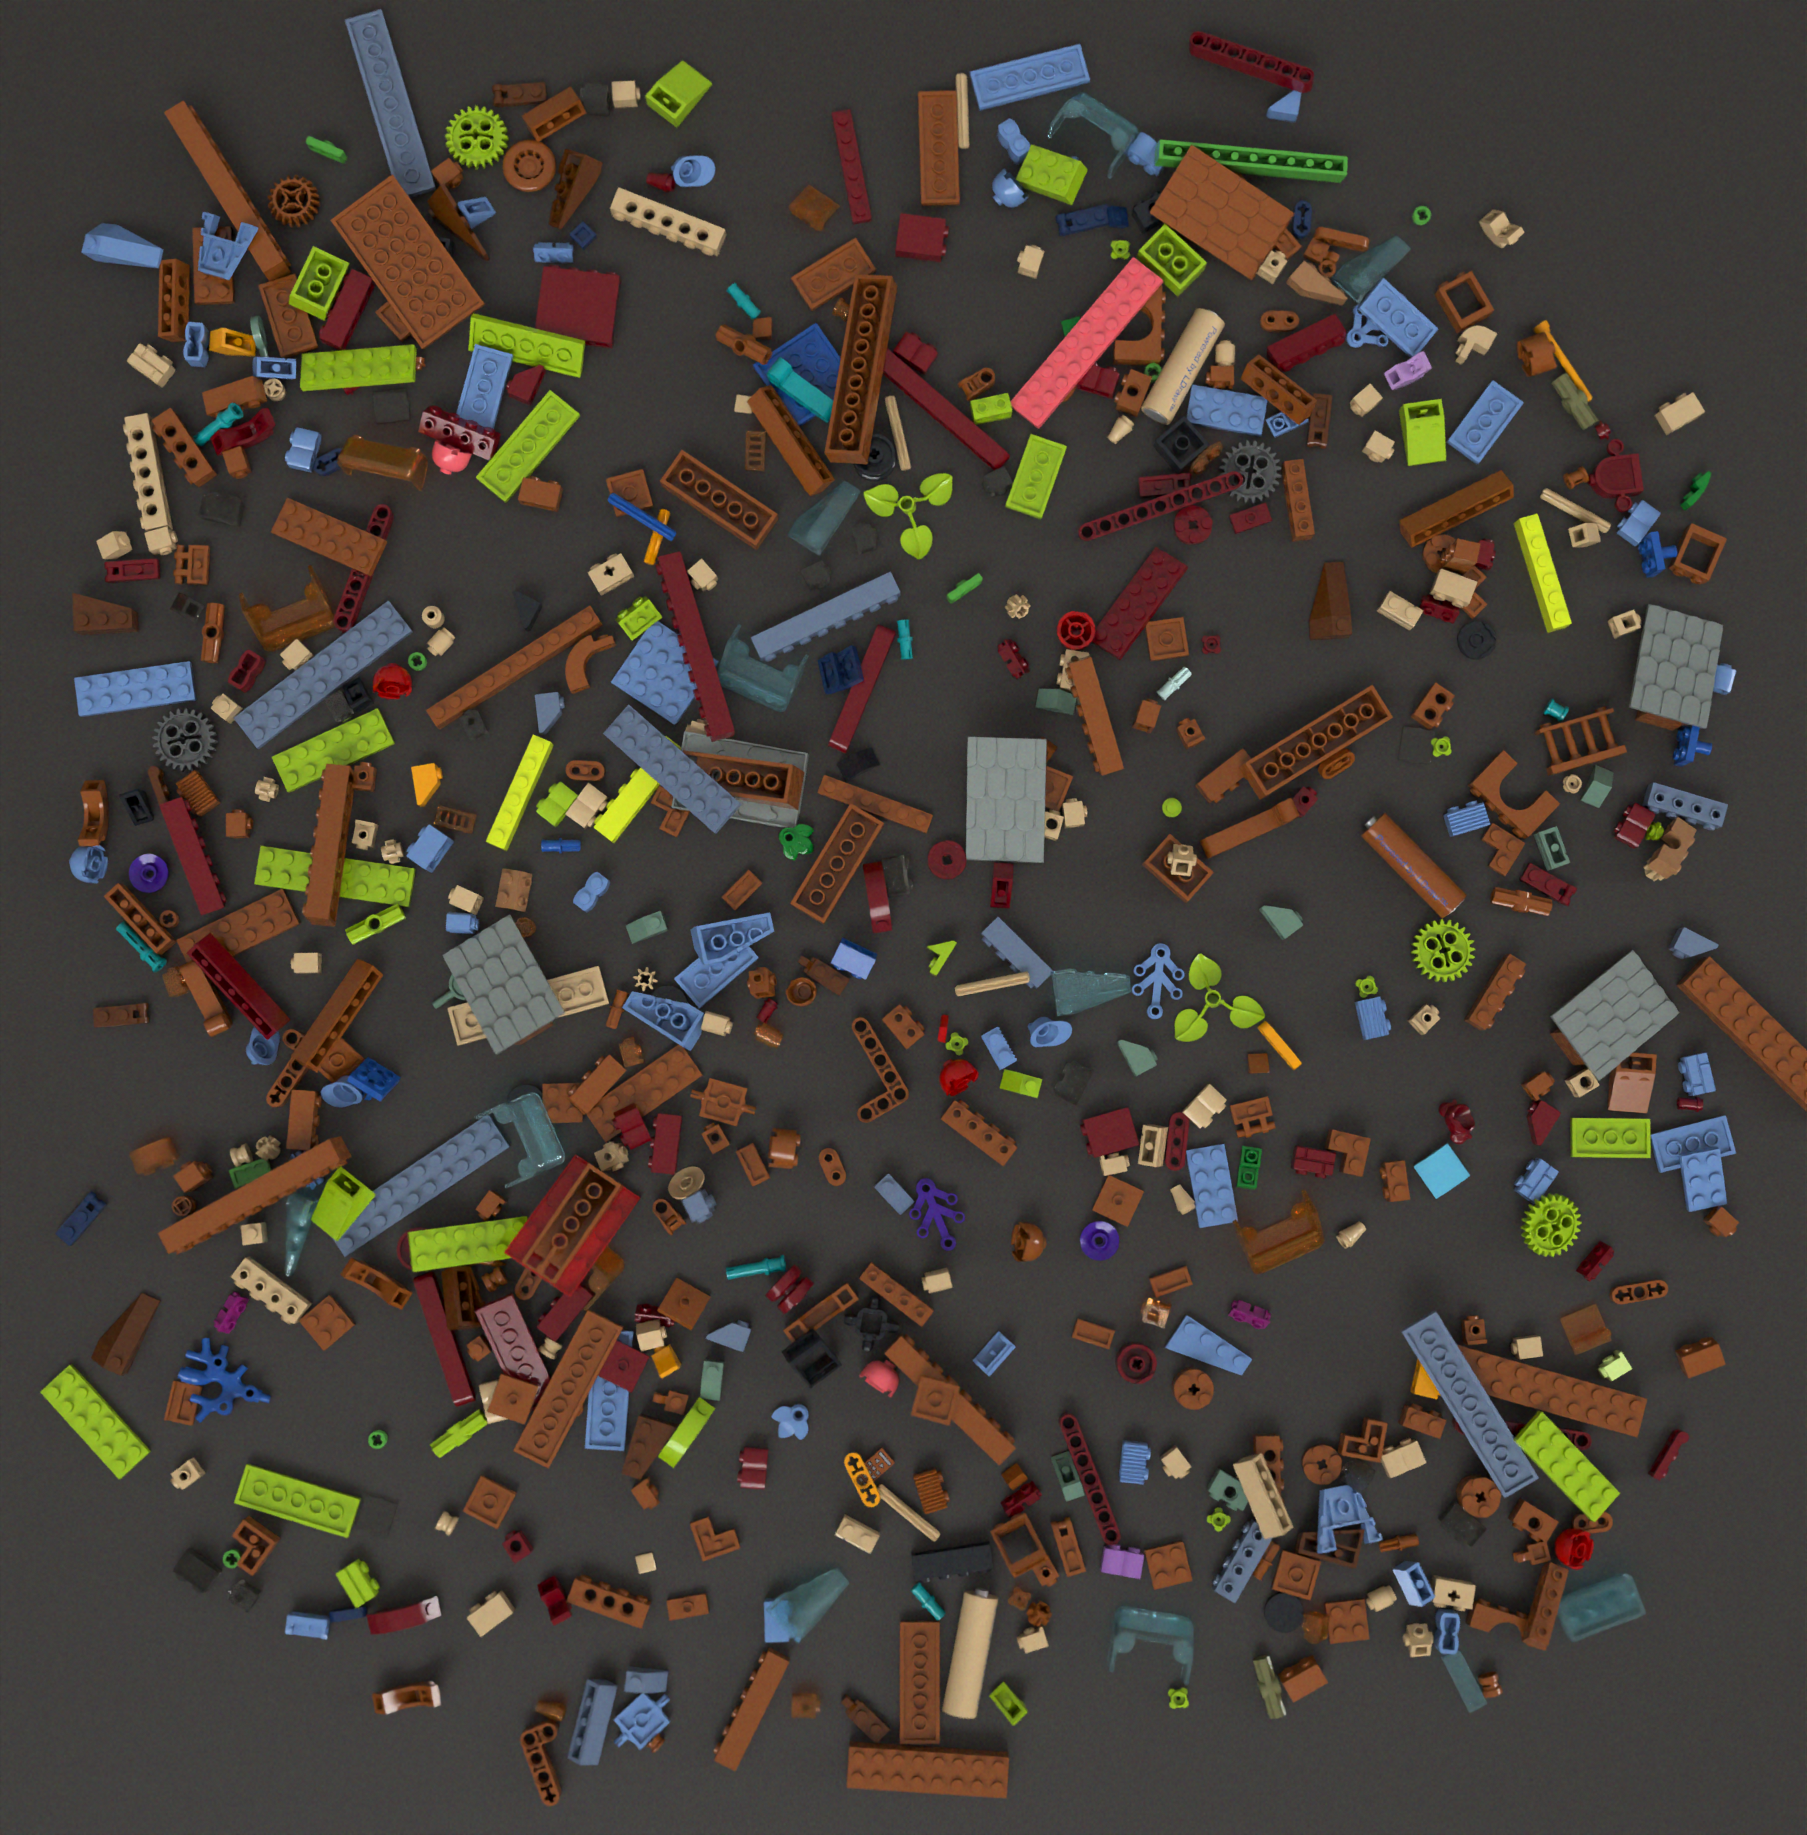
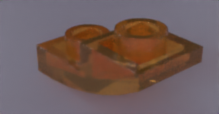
[1188,441,1223,475]

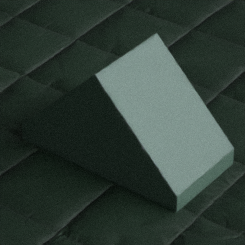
[1035,689,1076,715]
[1580,765,1614,808]

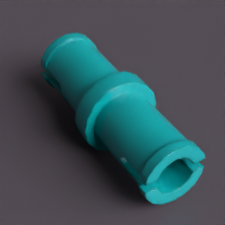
[727,283,761,320]
[897,620,913,660]
[911,1582,946,1621]

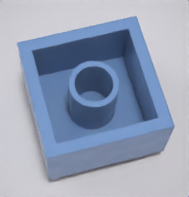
[406,824,454,873]

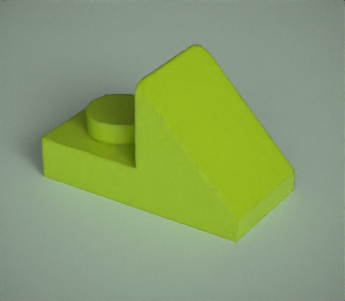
[927,941,957,976]
[1000,1069,1042,1098]
[989,1682,1028,1726]

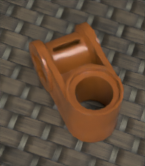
[958,368,995,402]
[652,1198,687,1236]

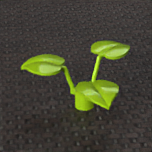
[864,473,953,560]
[1175,954,1265,1042]

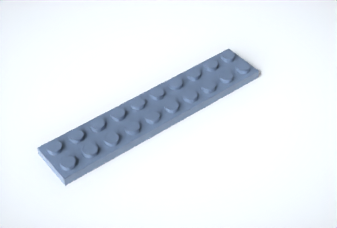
[345,9,436,197]
[234,600,413,749]
[333,1114,510,1257]
[1401,1310,1539,1498]

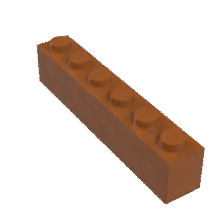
[747,385,835,496]
[1399,470,1514,547]
[1065,656,1124,776]
[291,959,383,1072]
[713,1647,790,1771]

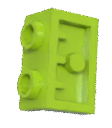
[615,596,662,640]

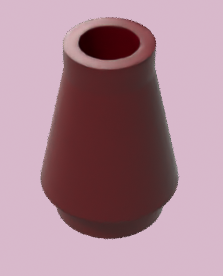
[646,172,676,193]

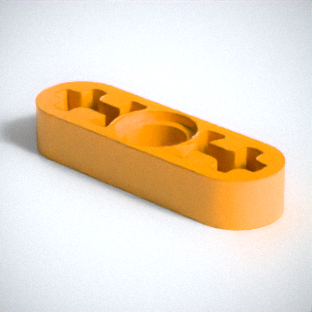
[1257,1021,1302,1070]
[844,1452,881,1507]

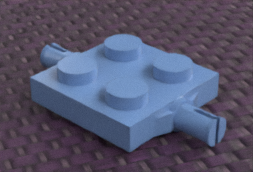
[614,1693,670,1750]

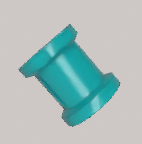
[1543,699,1569,723]

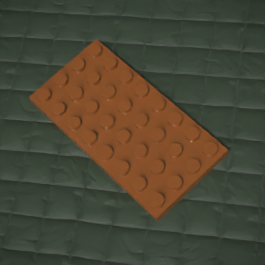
[331,174,485,350]

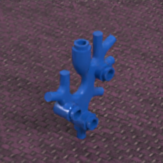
[178,1338,271,1423]

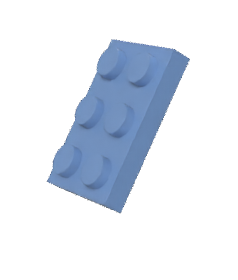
[1679,1146,1727,1212]

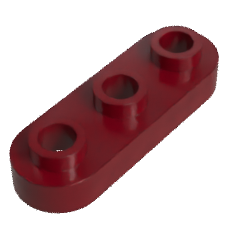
[1165,1112,1189,1171]

